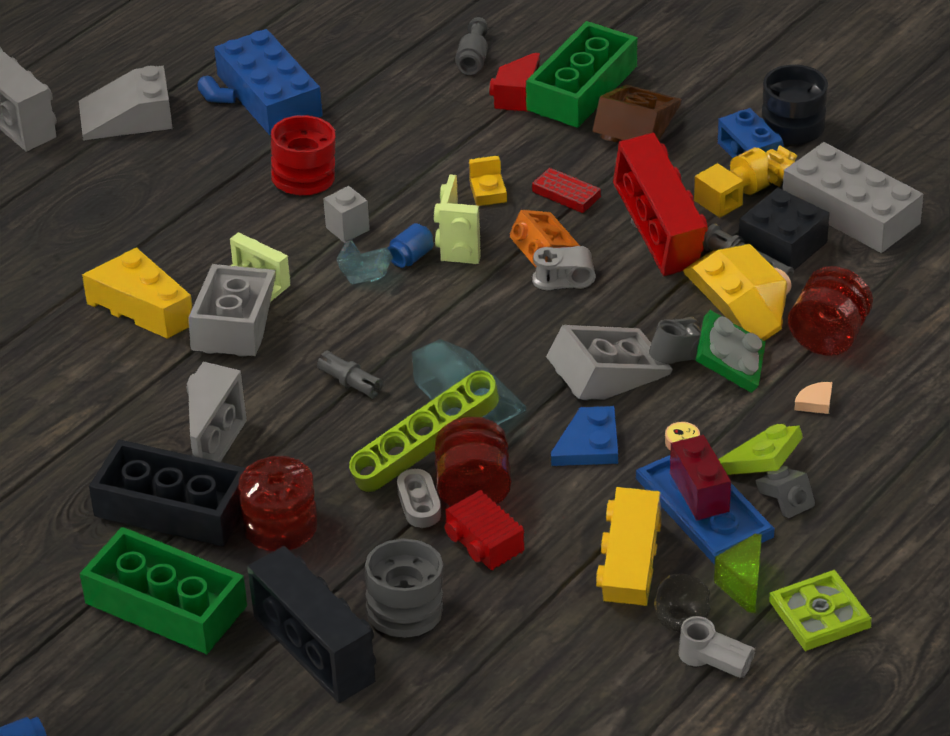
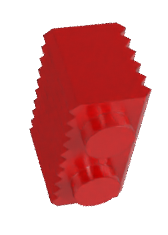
[445,490,524,570]

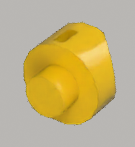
[730,147,770,195]

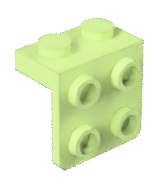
[434,174,481,264]
[230,232,290,302]

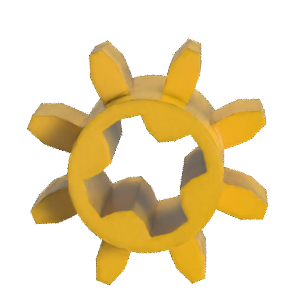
[766,146,797,187]

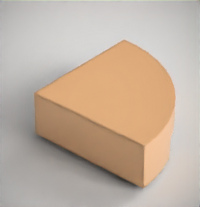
[794,382,832,414]

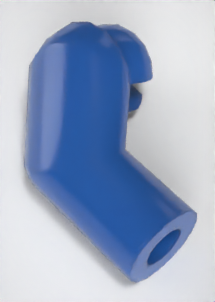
[197,75,236,103]

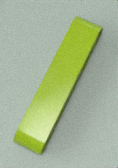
[349,371,499,492]

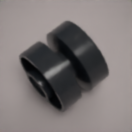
[761,65,828,144]

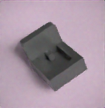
[755,466,815,518]

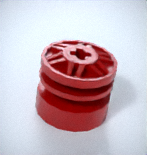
[271,115,335,195]

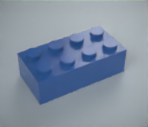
[214,29,322,135]

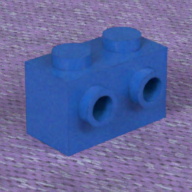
[718,108,784,158]

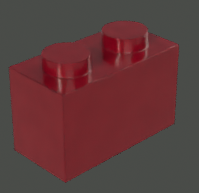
[670,434,731,521]

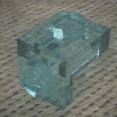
[337,240,393,285]

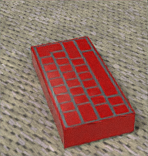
[532,168,601,213]

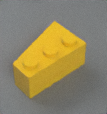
[82,247,192,339]
[596,487,662,606]

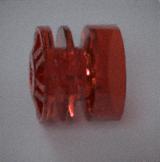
[788,266,873,356]
[434,417,511,507]
[238,456,318,551]

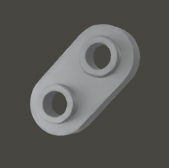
[397,469,441,528]

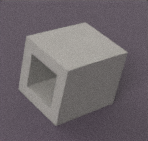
[323,186,370,243]

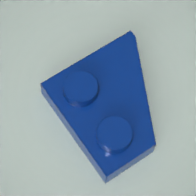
[551,406,618,466]

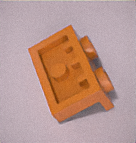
[510,210,580,267]

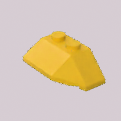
[683,244,787,341]

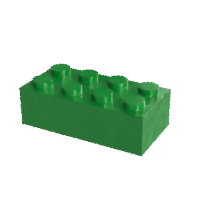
[526,21,638,128]
[80,527,248,654]

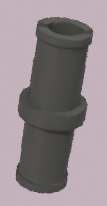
[317,350,383,399]

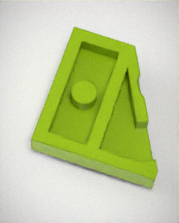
[718,424,803,475]

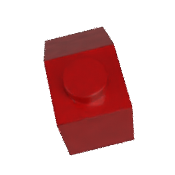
[489,53,540,112]

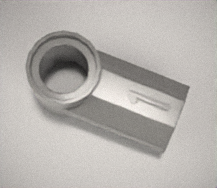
[678,616,755,678]

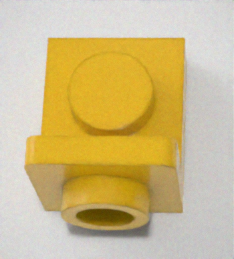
[469,156,507,206]

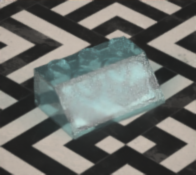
[412,339,526,438]

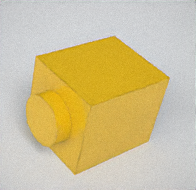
[694,163,744,218]

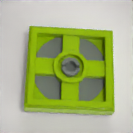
[769,570,872,651]

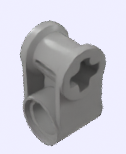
[532,246,596,290]

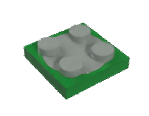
[696,310,766,393]

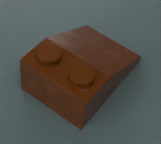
[592,84,682,142]

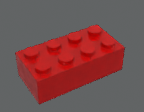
[613,132,708,276]

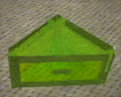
[714,534,762,613]

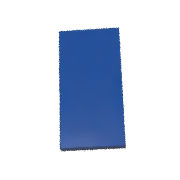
[636,455,775,565]

